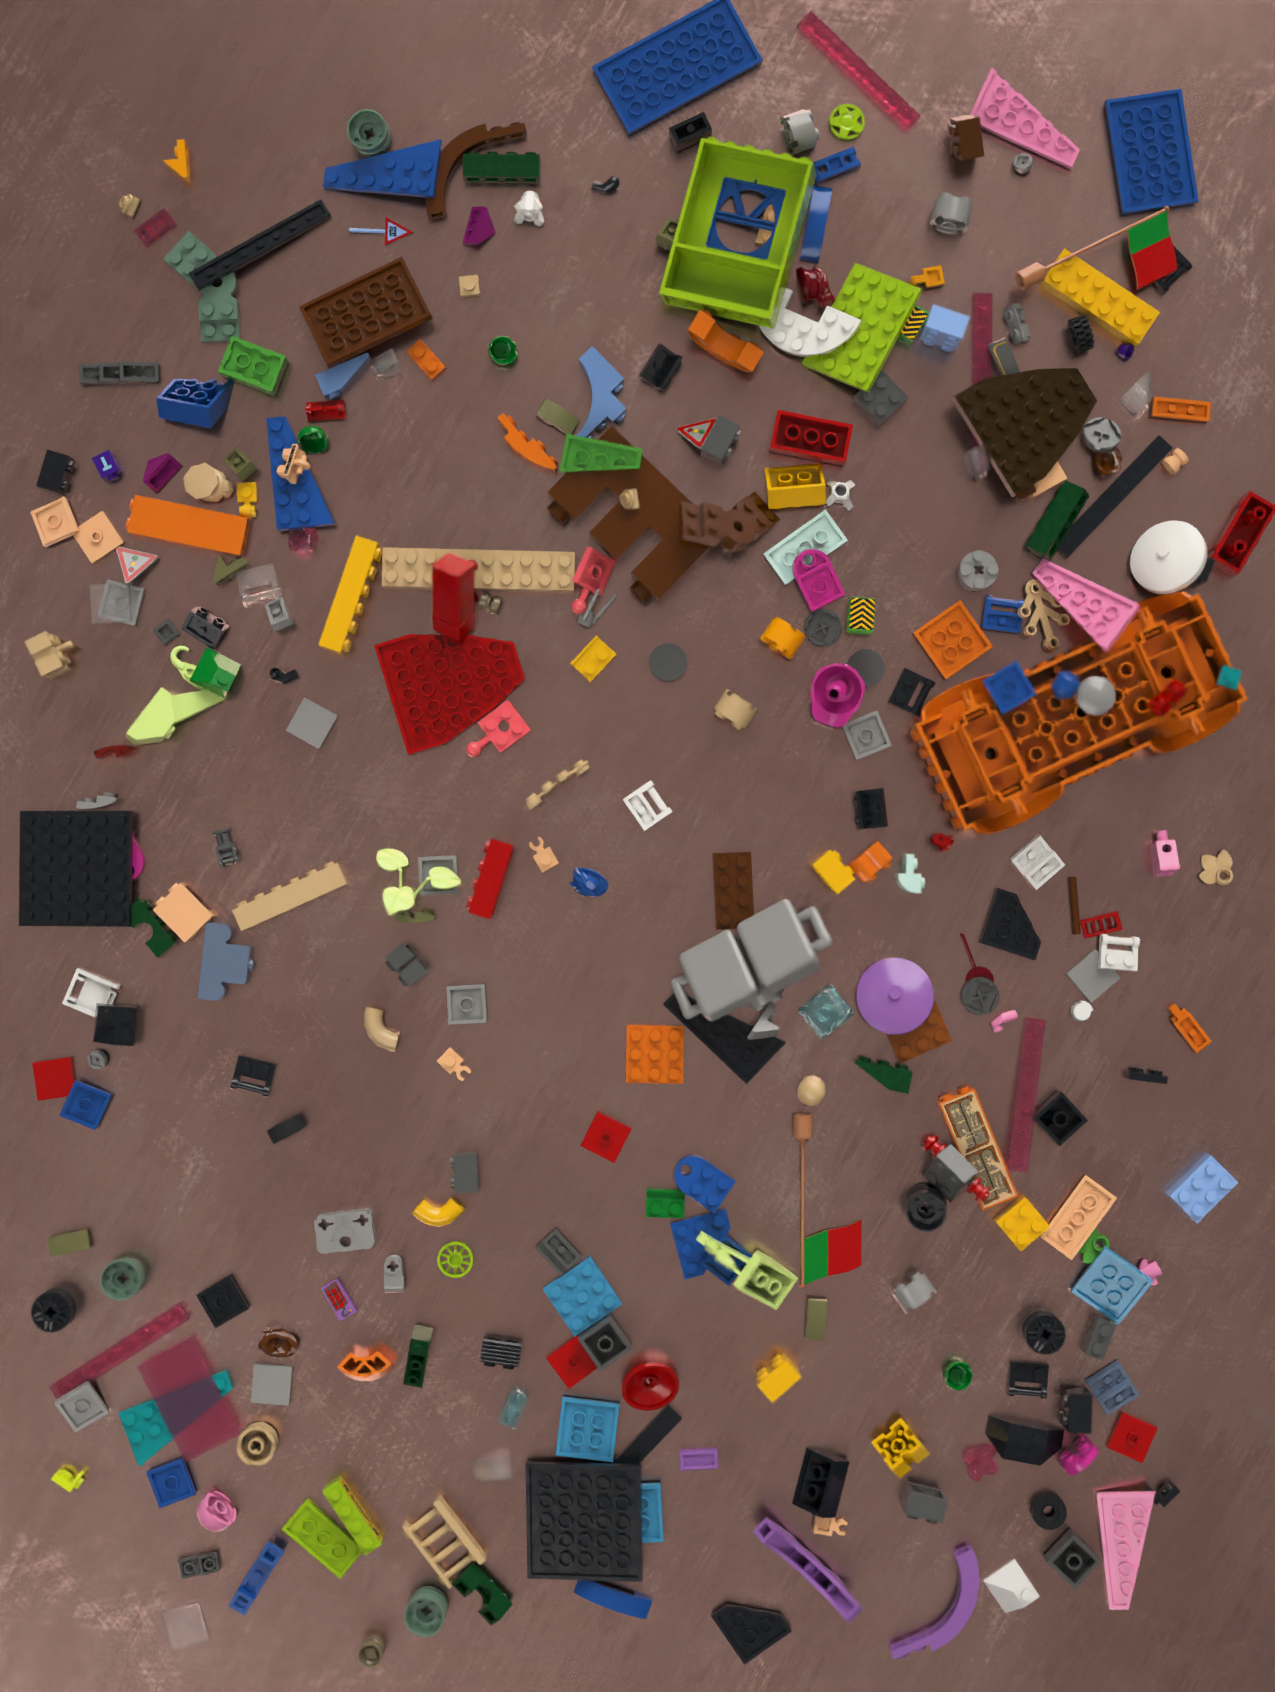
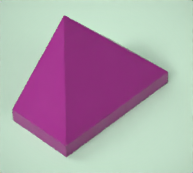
[463,206,496,245]
[143,453,182,494]

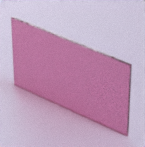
[137,1338,241,1462]

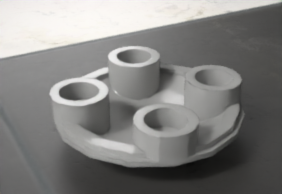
[1076,676,1116,715]

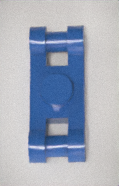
[813,147,861,184]

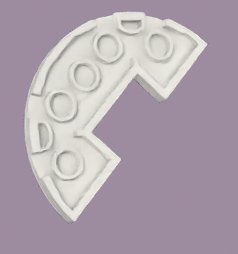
[759,288,862,357]

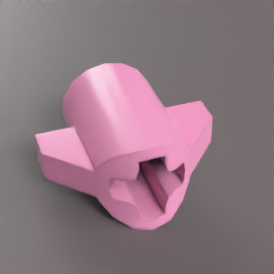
[1138,1259,1162,1286]

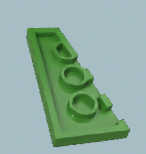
[559,434,643,472]

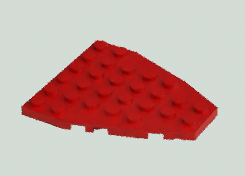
[374,634,525,755]

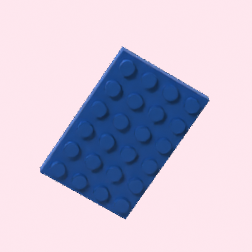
[1104,89,1199,215]

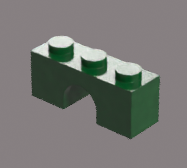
[131,899,178,958]
[451,1562,513,1625]

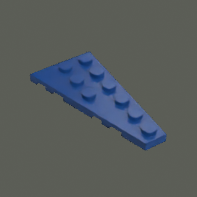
[323,139,442,198]
[266,416,335,531]

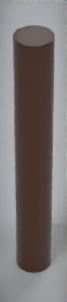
[1069,877,1081,935]

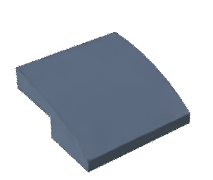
[1085,1360,1140,1416]

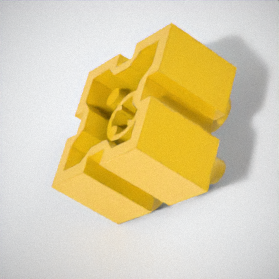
[871,1418,930,1479]

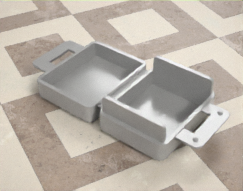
[670,899,832,1022]

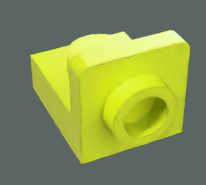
[51,1469,85,1492]

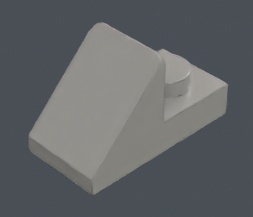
[264,597,293,631]
[747,1002,780,1040]

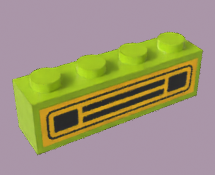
[322,1475,383,1556]

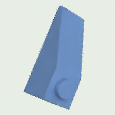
[315,352,371,400]

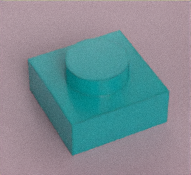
[1216,665,1242,690]

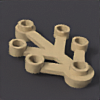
[1018,579,1070,652]
[525,759,590,810]

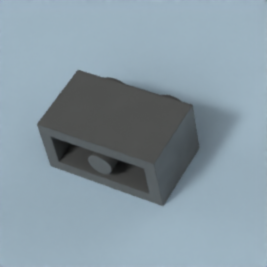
[450,1152,479,1193]
[1081,1314,1117,1361]

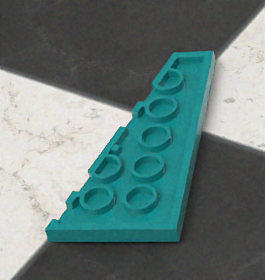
[118,1370,234,1467]

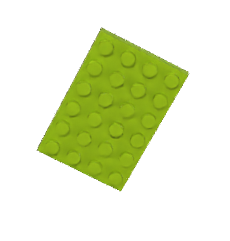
[802,263,923,393]

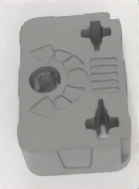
[314,1208,376,1254]

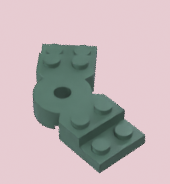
[163,231,240,343]

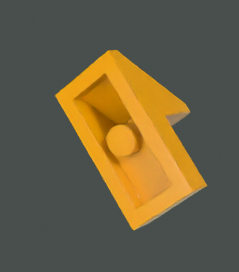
[163,139,191,183]

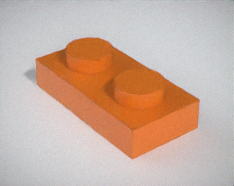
[406,339,446,381]

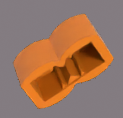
[848,840,893,883]

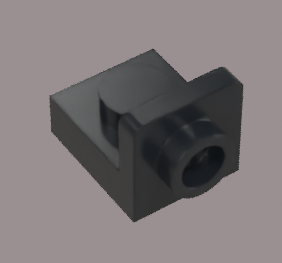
[1147,1482,1181,1507]

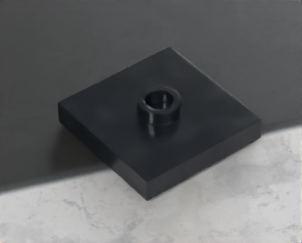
[196,1275,249,1328]

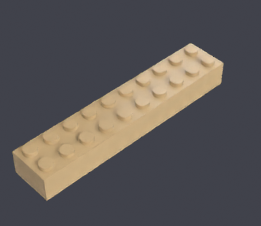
[382,547,576,593]

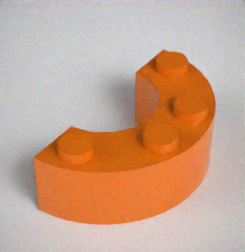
[687,310,764,372]

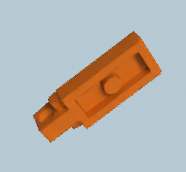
[1167,1003,1212,1053]

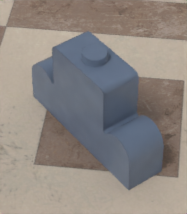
[198,922,254,1001]

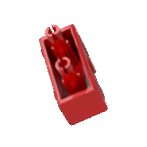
[1207,491,1275,577]
[431,553,478,640]

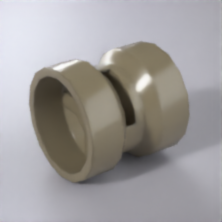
[478,591,502,615]

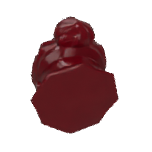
[796,266,835,308]

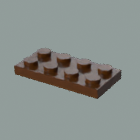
[713,852,754,930]

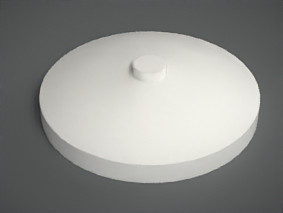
[1130,521,1207,594]

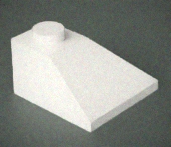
[983,1559,1040,1613]

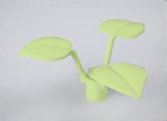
[376,849,461,916]

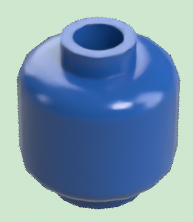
[1051,670,1080,700]

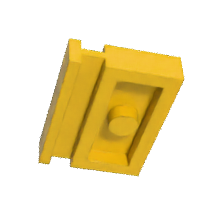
[570,635,617,682]

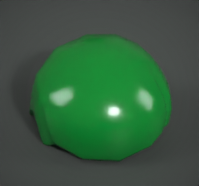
[488,335,518,366]
[298,426,327,454]
[943,1361,973,1391]

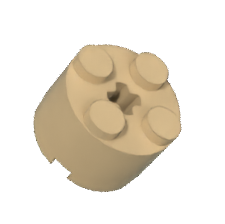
[714,689,759,730]
[237,1421,279,1466]

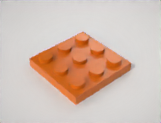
[913,600,993,680]
[626,1025,684,1084]

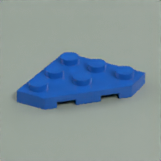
[670,1208,731,1280]

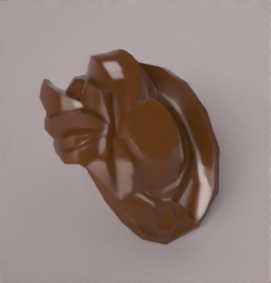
[1093,447,1123,475]
[258,1328,298,1357]

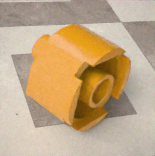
[760,617,806,660]

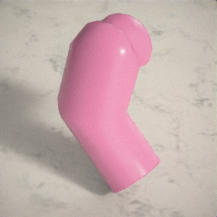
[991,1010,1018,1032]

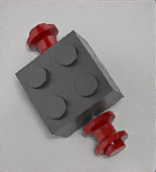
[923,1135,991,1203]

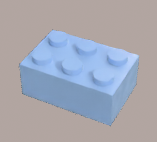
[919,304,970,352]
[1165,1153,1238,1223]

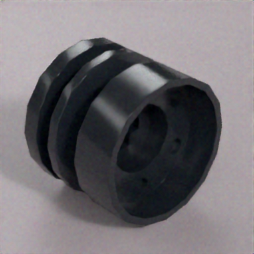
[906,1183,947,1232]
[31,1286,79,1333]
[1020,1309,1066,1355]

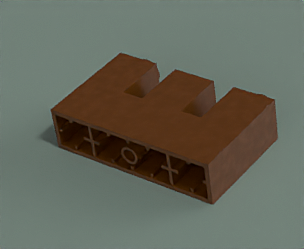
[546,426,714,604]

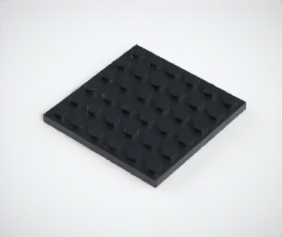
[19,811,133,927]
[526,1461,643,1582]

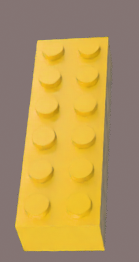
[1039,248,1160,349]
[318,535,382,656]

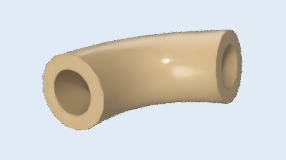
[364,1007,399,1052]

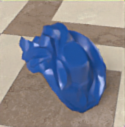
[569,867,609,897]

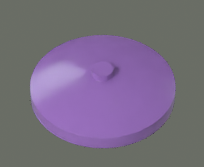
[856,958,934,1035]

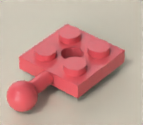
[571,546,616,614]
[466,700,531,757]

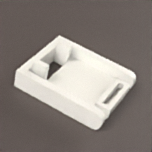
[62,968,120,1017]

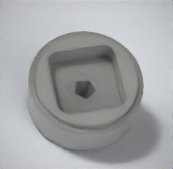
[1013,153,1033,173]
[87,1049,108,1070]

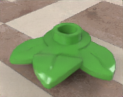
[1078,1228,1110,1263]

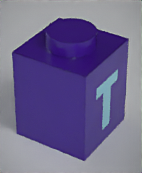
[92,450,123,482]

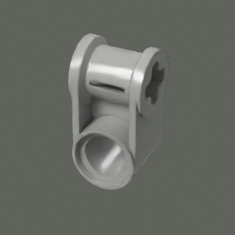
[384,1254,405,1293]

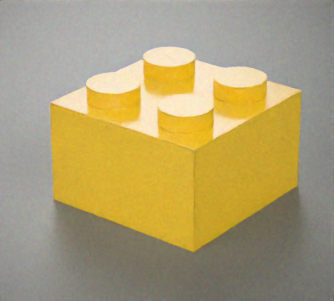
[810,850,855,894]
[993,1195,1050,1251]
[755,1353,801,1403]

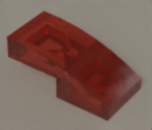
[94,745,138,760]

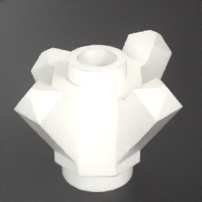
[514,191,544,226]
[825,478,856,511]

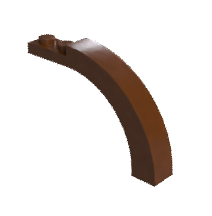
[425,122,527,219]

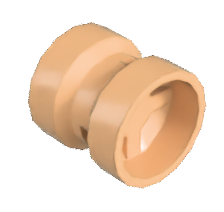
[1162,448,1189,475]

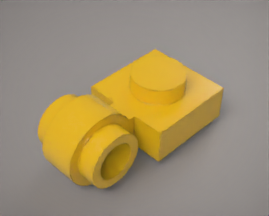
[237,482,258,519]

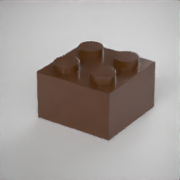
[948,114,984,160]

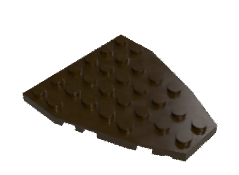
[951,368,1097,497]

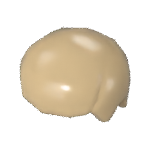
[797,1075,826,1107]

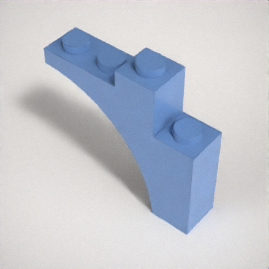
[576,346,627,439]

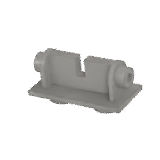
[1003,303,1031,346]

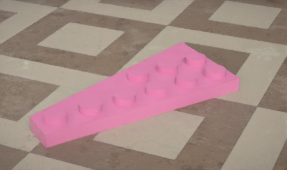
[971,68,1080,169]
[1032,558,1140,653]
[1097,1491,1156,1610]

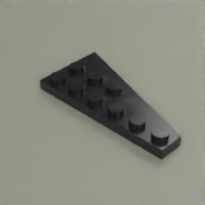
[663,993,786,1084]

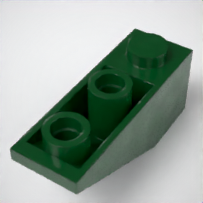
[854,1056,913,1094]
[403,1325,433,1388]

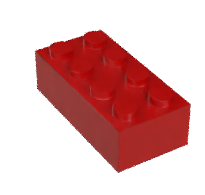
[769,410,853,466]
[466,839,515,919]

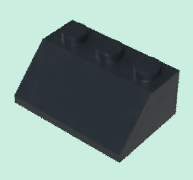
[792,1448,850,1518]

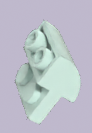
[894,854,925,893]

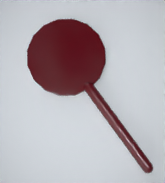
[960,933,994,982]

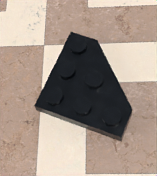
[980,888,1041,961]
[711,1604,792,1665]

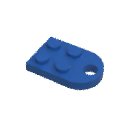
[674,1156,736,1214]

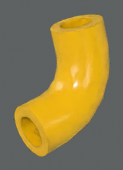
[411,1197,466,1227]

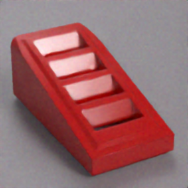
[1080,910,1123,939]

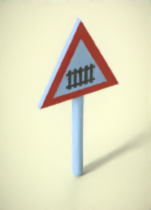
[349,217,414,246]

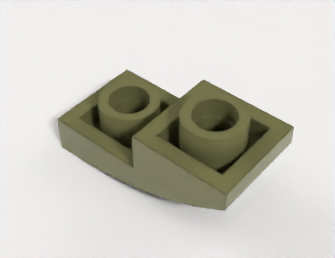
[535,398,580,434]
[394,908,437,923]
[47,1229,90,1257]
[804,1298,828,1341]

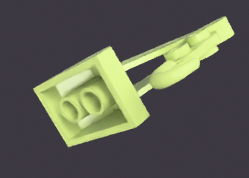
[126,646,227,745]
[696,1231,798,1310]

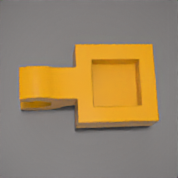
[909,265,945,289]

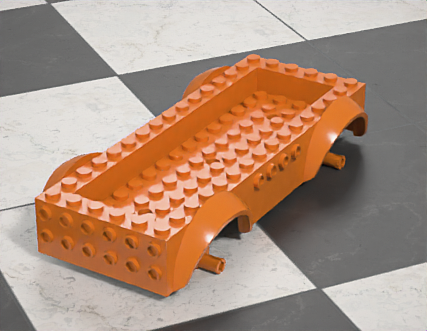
[910,591,1248,835]

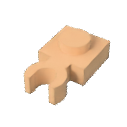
[529,837,559,873]
[437,1047,471,1081]
[811,1515,848,1536]

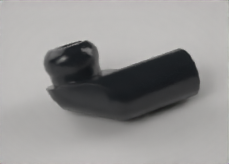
[591,176,620,194]
[270,667,299,684]

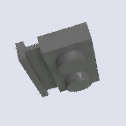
[535,1228,582,1276]

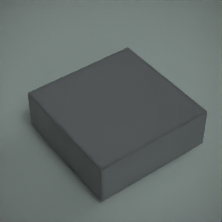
[153,619,181,646]

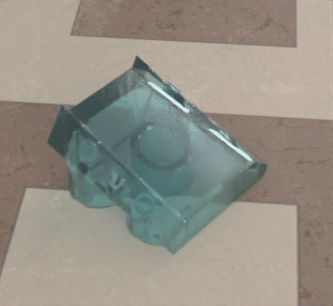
[798,985,854,1039]

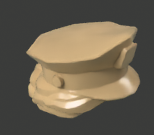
[183,463,234,502]

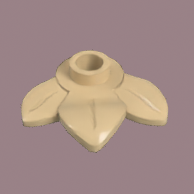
[1199,849,1233,885]

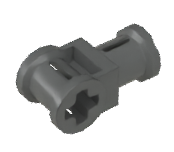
[212,828,240,869]

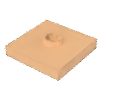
[30,496,80,547]
[73,511,125,564]

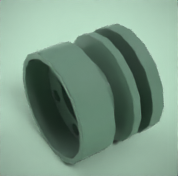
[347,109,392,157]
[100,1257,146,1301]
[404,1586,449,1637]

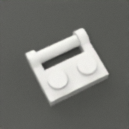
[623,780,673,831]
[1098,934,1140,972]

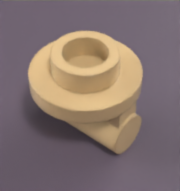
[119,194,141,218]
[620,489,640,509]

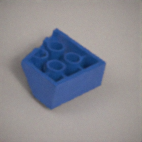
[156,379,234,428]

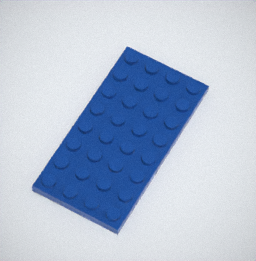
[592,0,763,135]

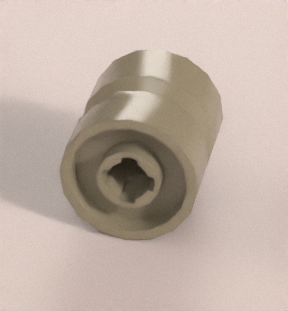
[357,1635,385,1669]

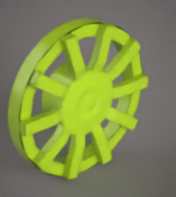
[437,1241,473,1278]

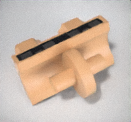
[277,444,310,484]

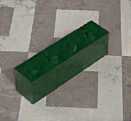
[463,151,541,183]
[1026,480,1089,562]

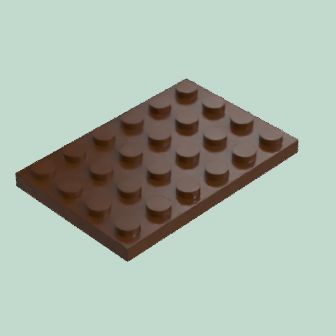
[299,257,432,368]

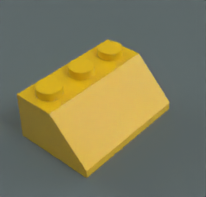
[764,463,826,509]

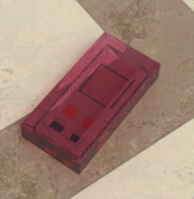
[134,208,177,247]

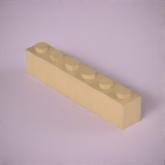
[232,861,349,931]

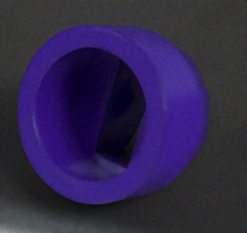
[1117,343,1134,359]

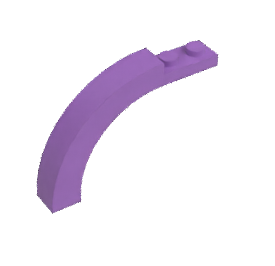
[889,1544,979,1659]

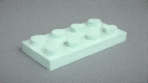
[763,509,848,585]

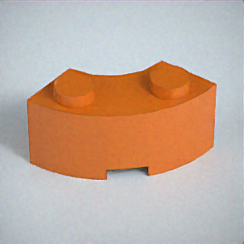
[337,1351,394,1381]

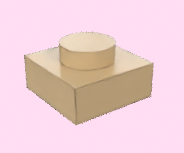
[459,275,480,297]

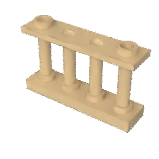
[402,1494,487,1589]

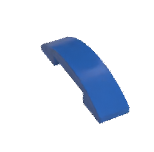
[800,185,832,264]
[228,1541,284,1616]
[574,1580,653,1619]

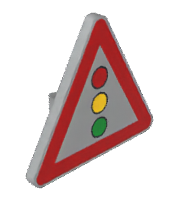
[676,418,717,449]
[116,547,158,584]

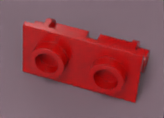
[305,400,346,422]
[1146,679,1187,718]
[931,833,954,852]

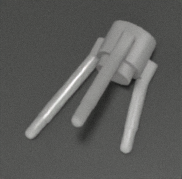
[576,589,618,628]

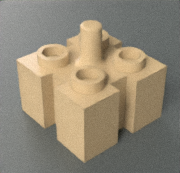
[24,631,74,679]

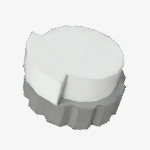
[1070,1000,1093,1022]

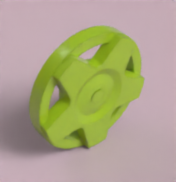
[829,104,865,141]

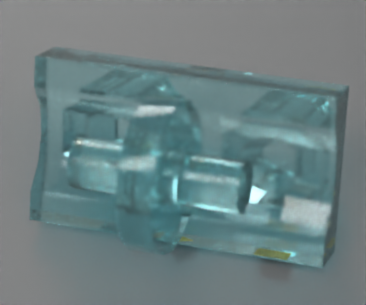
[497,1389,529,1430]

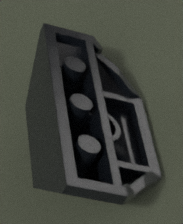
[985,1415,1065,1466]

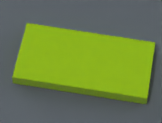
[281,1499,363,1579]

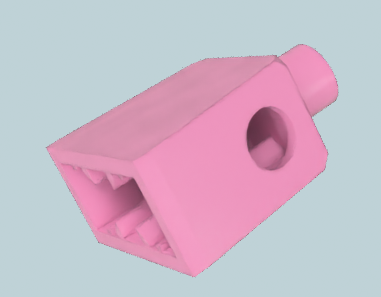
[1151,830,1180,877]

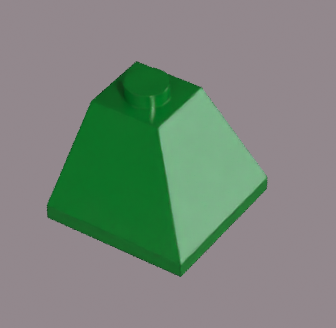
[189,647,241,698]

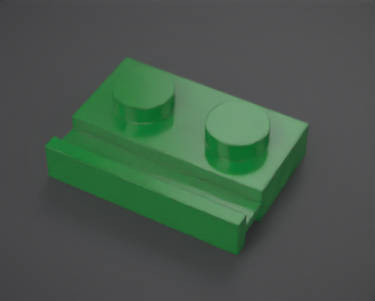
[646,1188,685,1218]

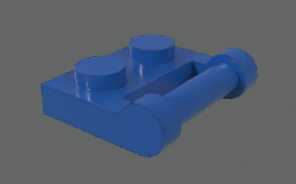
[981,594,1024,634]

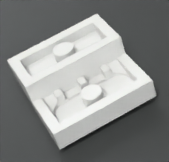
[1009,834,1065,890]

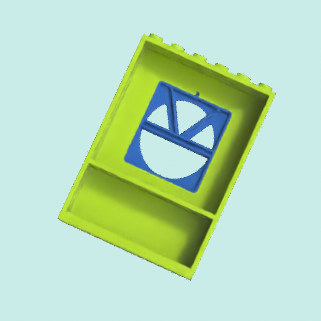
[659,137,817,329]

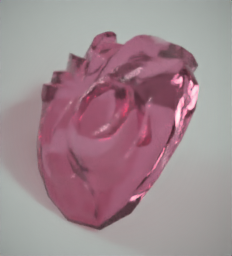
[288,527,316,551]

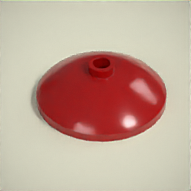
[621,1363,679,1411]

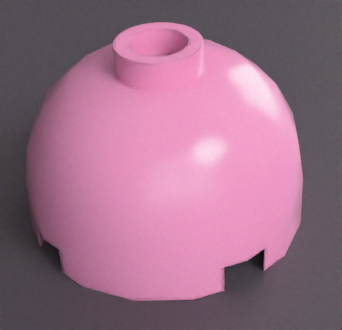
[197,1491,237,1532]

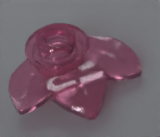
[964,1445,998,1482]

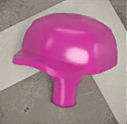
[810,663,865,728]

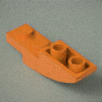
[497,413,558,473]

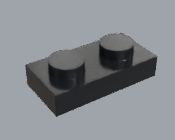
[1125,1067,1168,1084]

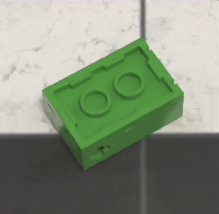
[218,336,289,396]

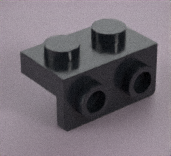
[639,344,683,390]
[854,788,888,829]

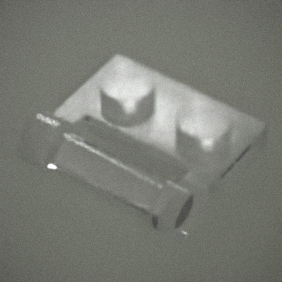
[235,563,282,606]

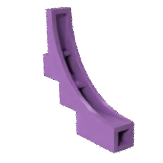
[753,1517,863,1623]

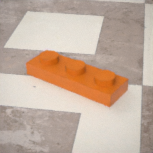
[1151,396,1211,422]

